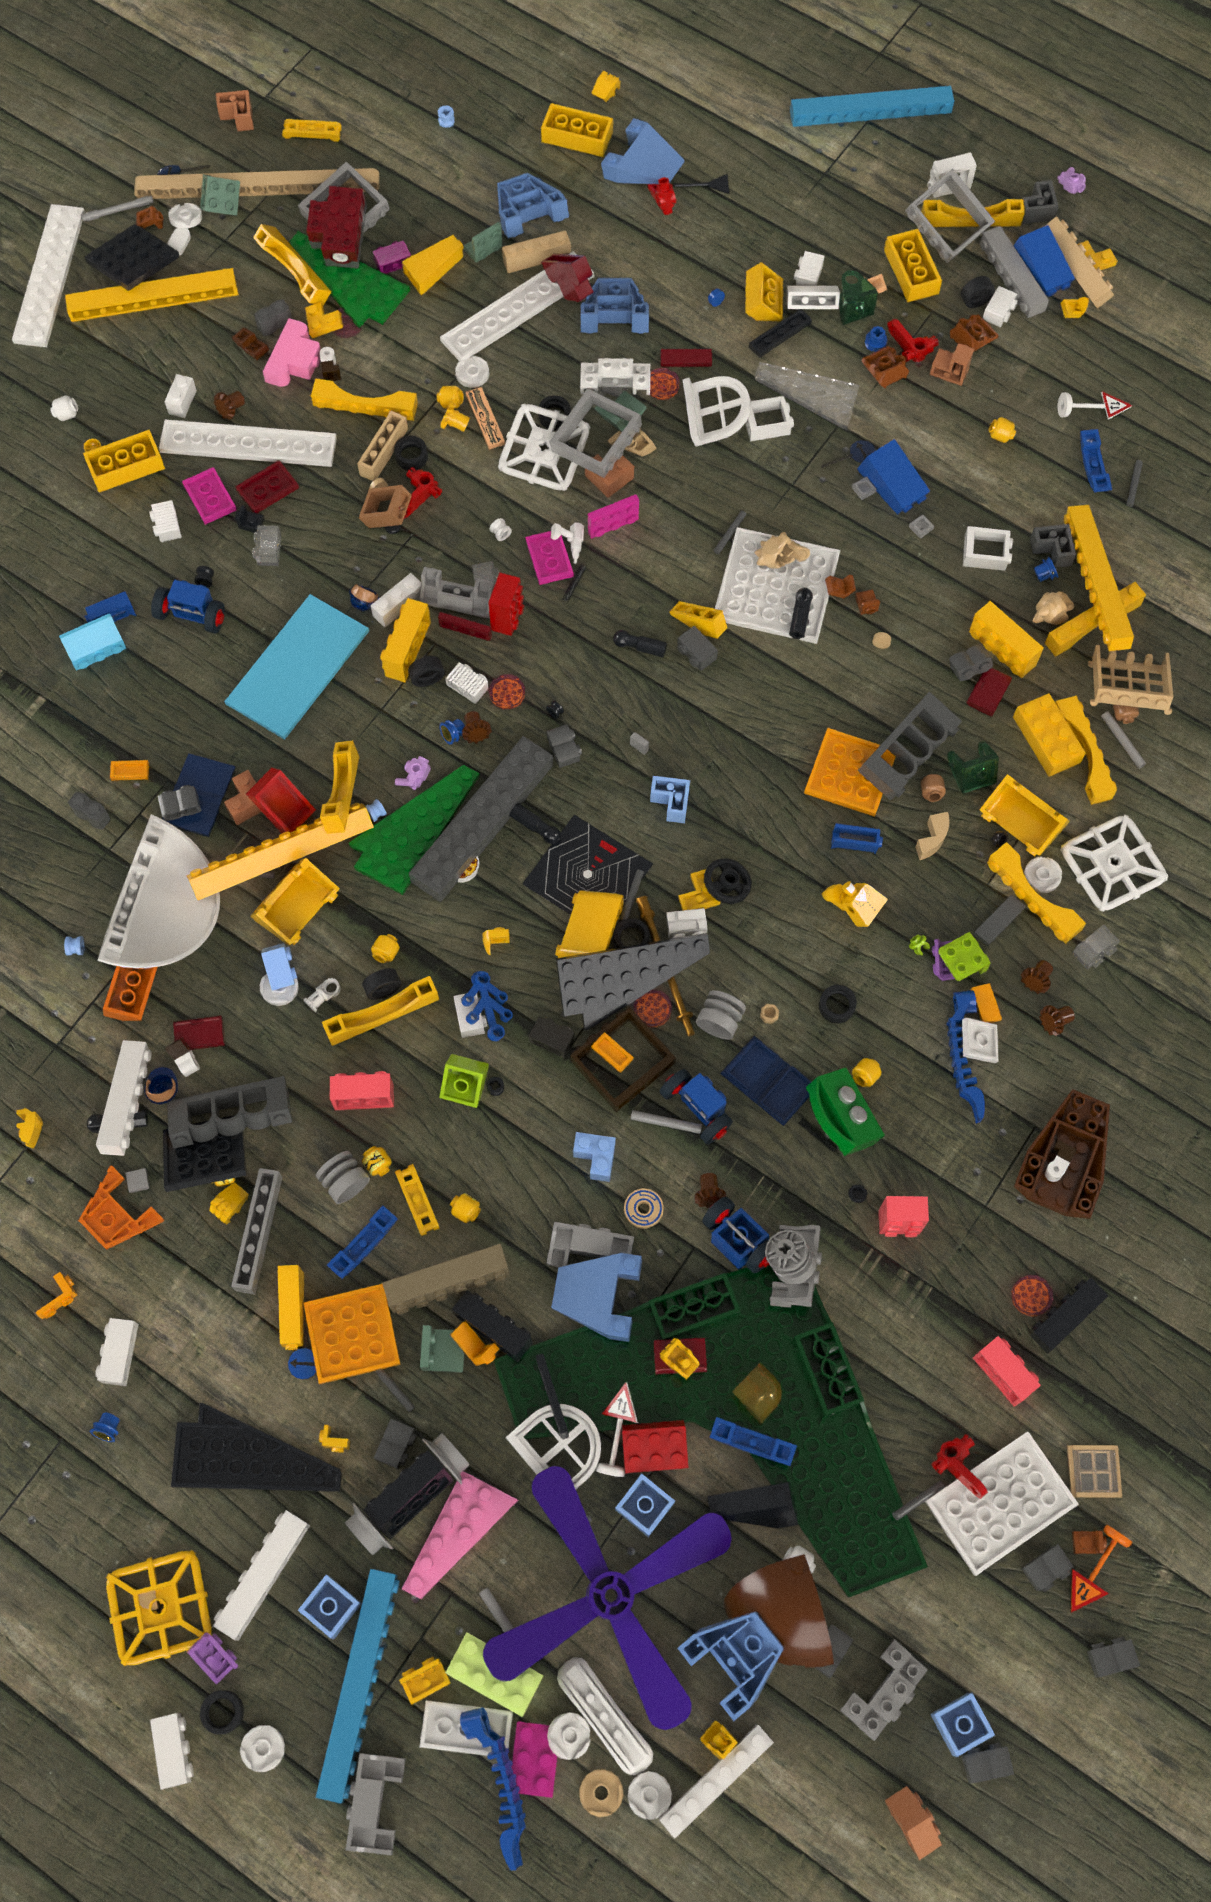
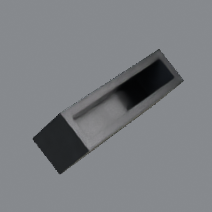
[1030,1278,1109,1354]
[452,1290,533,1363]

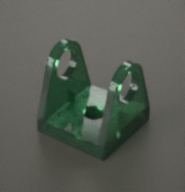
[839,270,878,325]
[947,741,999,794]

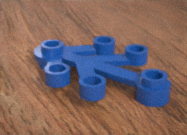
[461,971,513,1042]

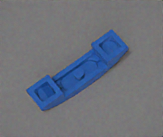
[1080,429,1112,492]
[327,1206,398,1279]
[710,1417,797,1466]

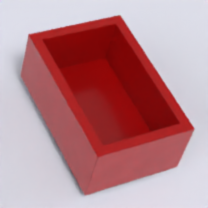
[488,572,525,636]
[246,768,316,833]
[621,1420,689,1473]

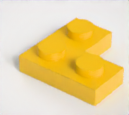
[1077,241,1117,270]
[305,302,343,339]
[678,869,720,911]

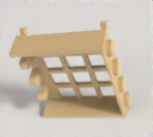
[1088,645,1173,715]

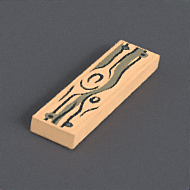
[465,387,505,450]

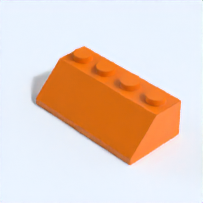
[103,966,158,1021]

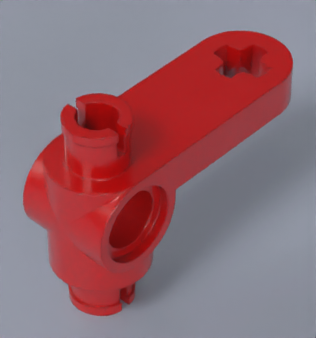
[647,177,676,215]
[887,319,939,362]
[399,467,442,519]
[932,1434,988,1499]

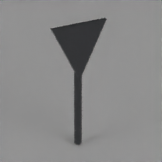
[673,174,729,194]

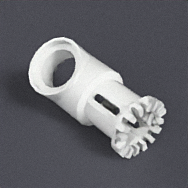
[303,978,341,1012]

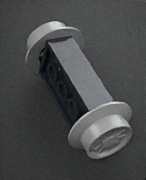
[345,1433,470,1555]

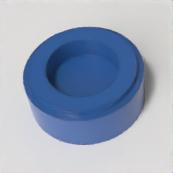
[708,289,725,307]

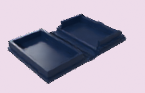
[162,753,236,837]
[720,1036,812,1127]

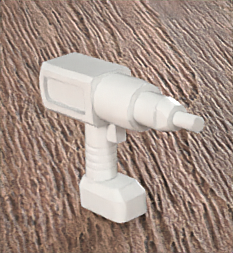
[551,522,584,564]

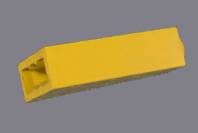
[402,235,464,295]
[278,1265,304,1350]

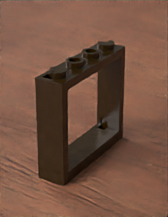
[570,1007,676,1113]

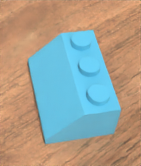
[59,613,126,671]

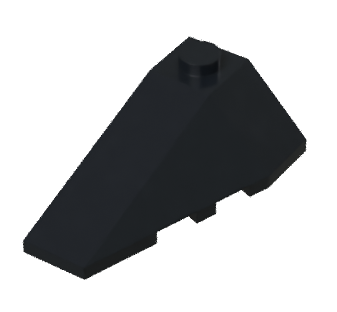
[707,1481,799,1529]

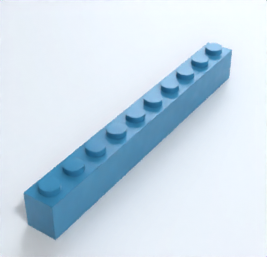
[790,86,954,127]
[315,1569,400,1804]

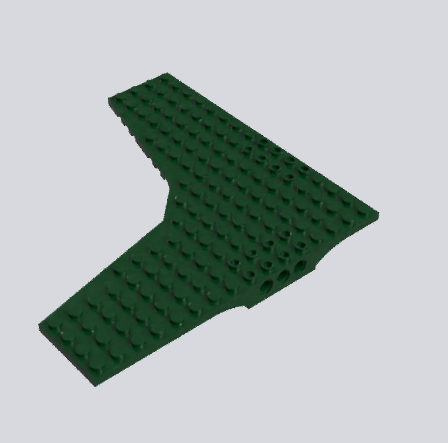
[493,1264,928,1598]

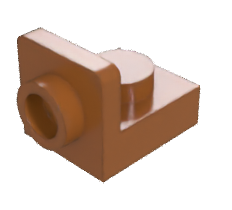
[137,206,164,229]
[825,574,856,599]
[855,589,880,615]
[1072,1531,1107,1554]

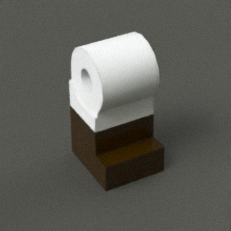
[320,347,341,381]
[165,1037,200,1077]
[1044,1140,1077,1182]

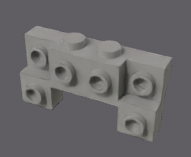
[420,567,495,619]
[547,1222,634,1280]
[770,1225,822,1308]
[839,1639,928,1741]
[346,1753,406,1855]

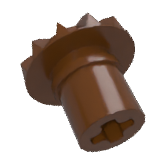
[214,391,245,420]
[462,711,492,744]
[1021,960,1053,994]
[1039,1005,1075,1036]
[694,1173,726,1208]

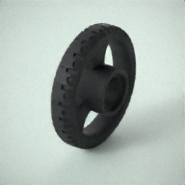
[704,858,752,904]

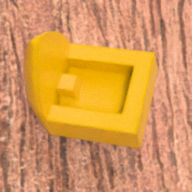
[1060,297,1089,318]
[822,884,847,911]
[482,927,510,955]

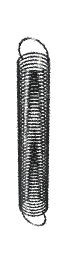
[562,564,587,605]
[795,1115,842,1156]

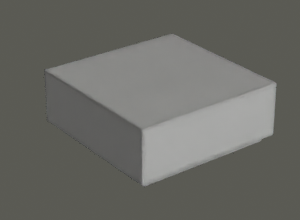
[852,476,876,500]
[909,514,934,539]
[630,732,649,755]
[126,1168,150,1193]

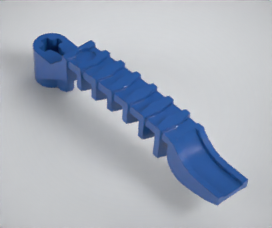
[946,990,985,1123]
[460,1707,526,1870]

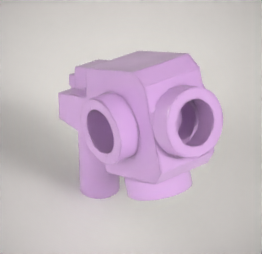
[1058,167,1086,194]
[395,756,431,790]

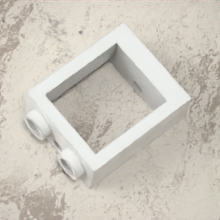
[928,153,977,198]
[745,396,794,441]
[963,526,1013,571]

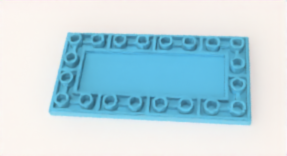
[224,594,369,740]

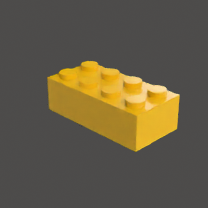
[541,103,613,157]
[884,229,942,302]
[83,430,165,493]
[380,598,431,683]
[969,601,1044,679]
[1013,693,1086,777]

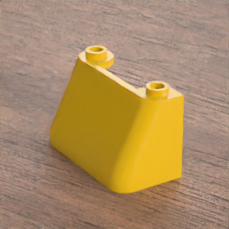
[980,774,1070,857]
[250,858,340,946]
[555,890,624,958]

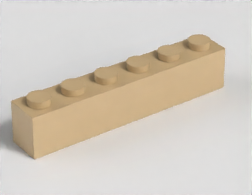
[1045,216,1114,309]

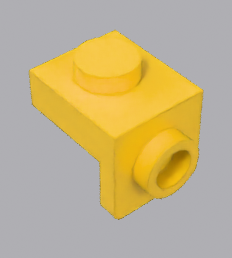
[319,1425,350,1453]

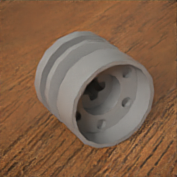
[696,990,746,1040]
[316,1151,370,1204]
[765,1230,816,1284]

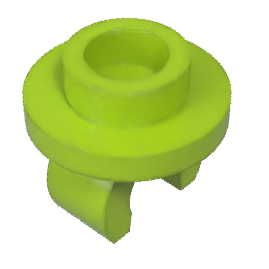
[909,935,930,956]

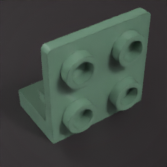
[200,174,240,216]
[464,222,503,262]
[594,391,647,432]
[420,1325,465,1372]

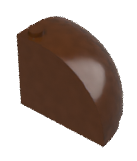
[724,1554,834,1668]

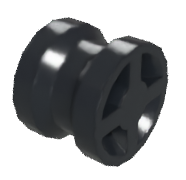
[194,566,214,587]

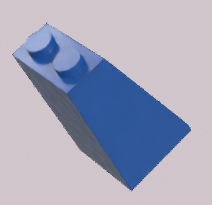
[1013,225,1075,297]
[857,439,930,515]

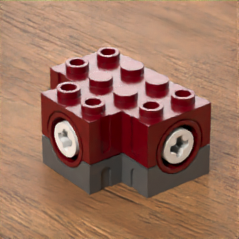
[306,186,367,269]

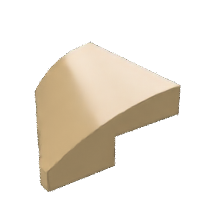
[607,429,656,456]

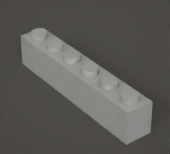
[980,226,1049,318]
[231,1168,282,1295]

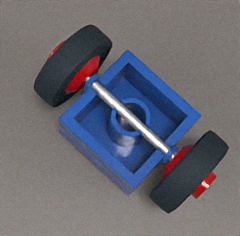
[151,580,225,633]
[659,1069,733,1145]
[702,1197,769,1273]

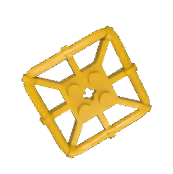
[106,1550,212,1666]

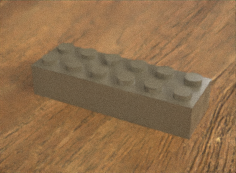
[382,1243,510,1315]

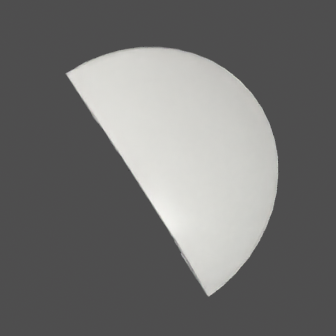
[98,814,220,968]

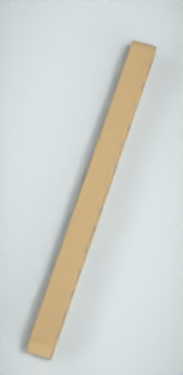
[134,168,379,199]

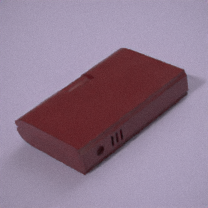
[966,668,1012,717]
[173,1015,225,1050]
[654,1338,707,1374]

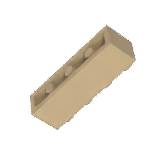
[502,230,571,273]
[357,411,408,481]

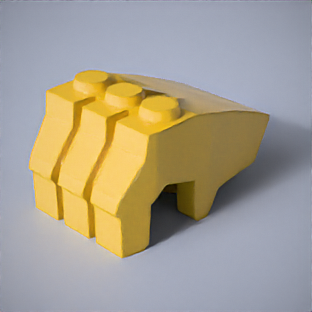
[591,71,621,102]
[16,1108,43,1149]
[209,1182,249,1225]
[660,1338,700,1380]
[700,1721,738,1760]

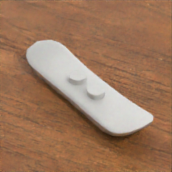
[557,1657,653,1776]

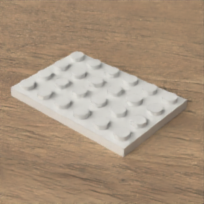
[925,1432,1079,1576]

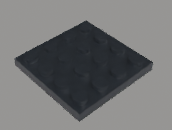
[84,223,180,291]
[163,1115,247,1192]

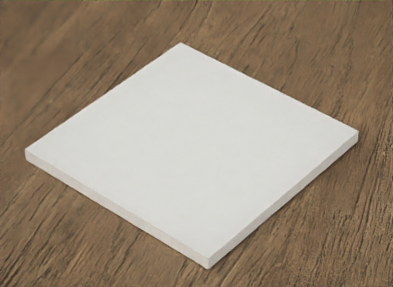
[715,527,840,644]

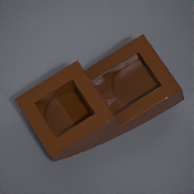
[232,327,269,360]

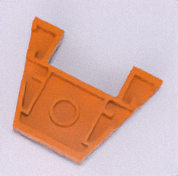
[78,1165,165,1250]

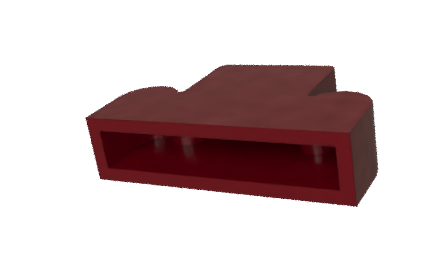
[541,253,593,302]

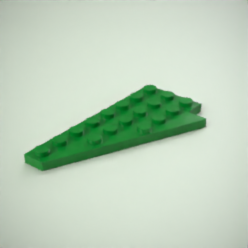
[289,231,410,328]
[349,765,480,895]

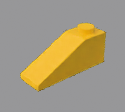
[670,601,727,639]

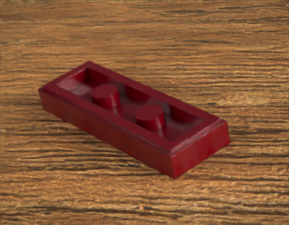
[661,349,712,367]
[438,612,492,641]

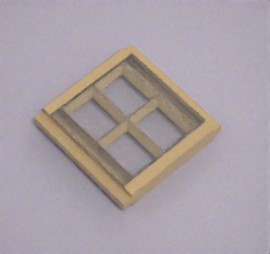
[1067,1445,1122,1498]

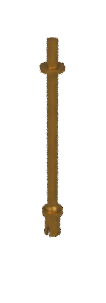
[636,896,695,1037]

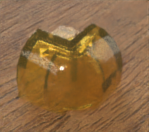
[732,1362,782,1423]

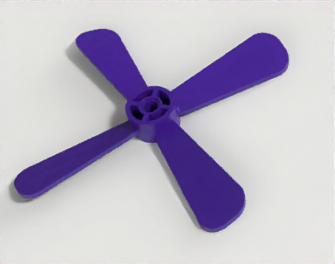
[483,1466,731,1730]

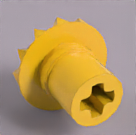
[440,402,470,432]

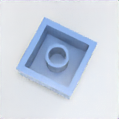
[615,1474,675,1537]
[298,1574,362,1639]
[930,1693,995,1757]

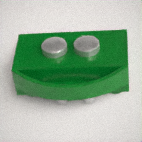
[806,1067,885,1156]

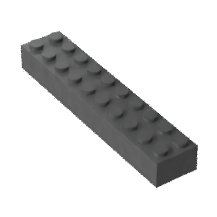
[409,736,553,903]

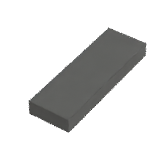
[974,894,1026,946]

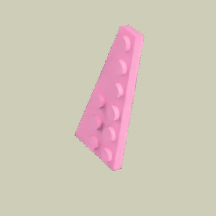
[402,1471,518,1599]

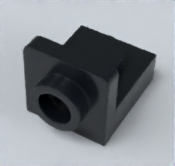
[235,505,264,533]

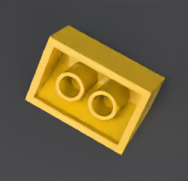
[745,262,783,321]

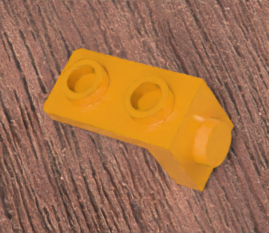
[36,1272,77,1319]
[450,1321,499,1366]

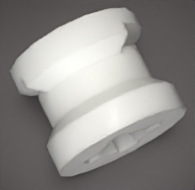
[490,518,512,541]

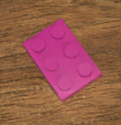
[182,467,237,525]
[588,494,639,538]
[525,531,574,585]
[512,1721,557,1798]

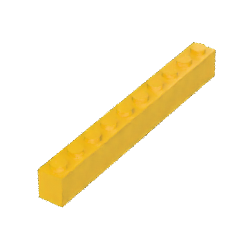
[65,268,238,322]
[1064,505,1134,651]
[186,803,374,900]

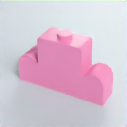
[263,318,321,387]

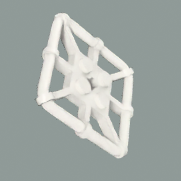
[498,403,590,491]
[1060,814,1168,912]

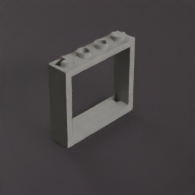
[298,162,389,235]
[905,169,995,263]
[549,389,642,478]

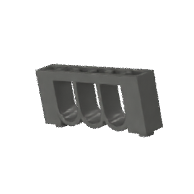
[857,692,962,801]
[167,1076,292,1148]

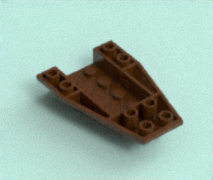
[1014,1089,1110,1219]

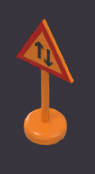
[1071,1525,1132,1613]

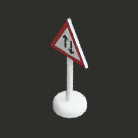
[1058,391,1133,419]
[596,1383,638,1477]

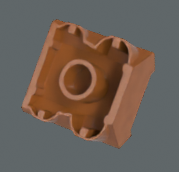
[950,314,998,351]
[861,346,909,389]

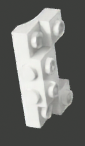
[580,358,650,395]

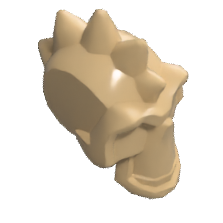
[754,532,810,569]
[1032,591,1074,626]

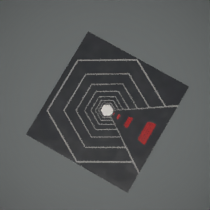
[522,815,653,915]

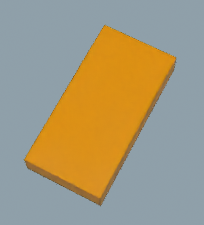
[110,760,149,781]
[970,983,1002,1023]
[591,1032,634,1073]

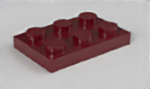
[235,461,299,513]

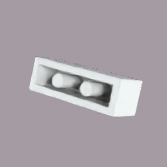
[786,286,840,309]
[371,573,421,627]
[96,1318,139,1386]
[150,1713,194,1790]

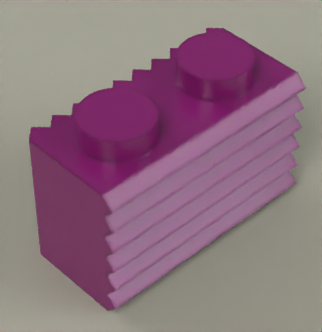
[372,240,411,274]

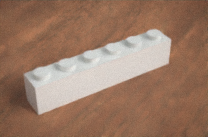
[96,1040,152,1156]
[213,1510,310,1641]
[659,1725,773,1839]

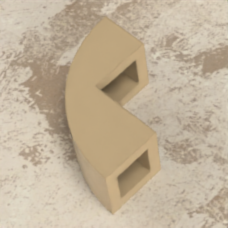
[915,812,949,860]

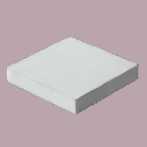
[962,1017,999,1063]

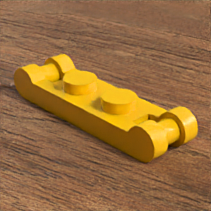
[282,119,342,142]
[395,1164,440,1236]

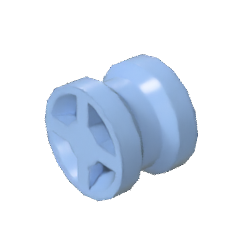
[438,106,455,128]
[365,799,386,822]
[64,936,85,956]

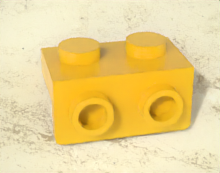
[399,1657,451,1705]

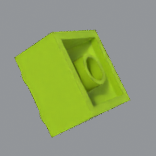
[439,1054,489,1108]

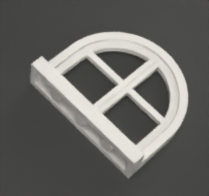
[683,376,751,446]
[506,1404,601,1489]

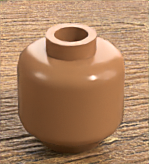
[1113,704,1139,724]
[920,774,946,802]

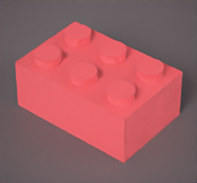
[330,1071,394,1110]
[878,1196,929,1237]
[973,1336,1041,1407]

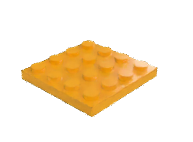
[804,728,896,817]
[303,1284,401,1384]

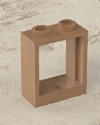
[359,485,412,528]

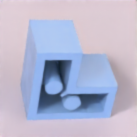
[650,776,690,823]
[261,943,297,990]
[573,1132,616,1182]

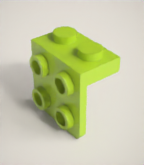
[938,932,991,981]

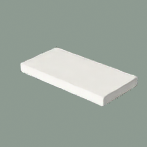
[420,1700,513,1756]

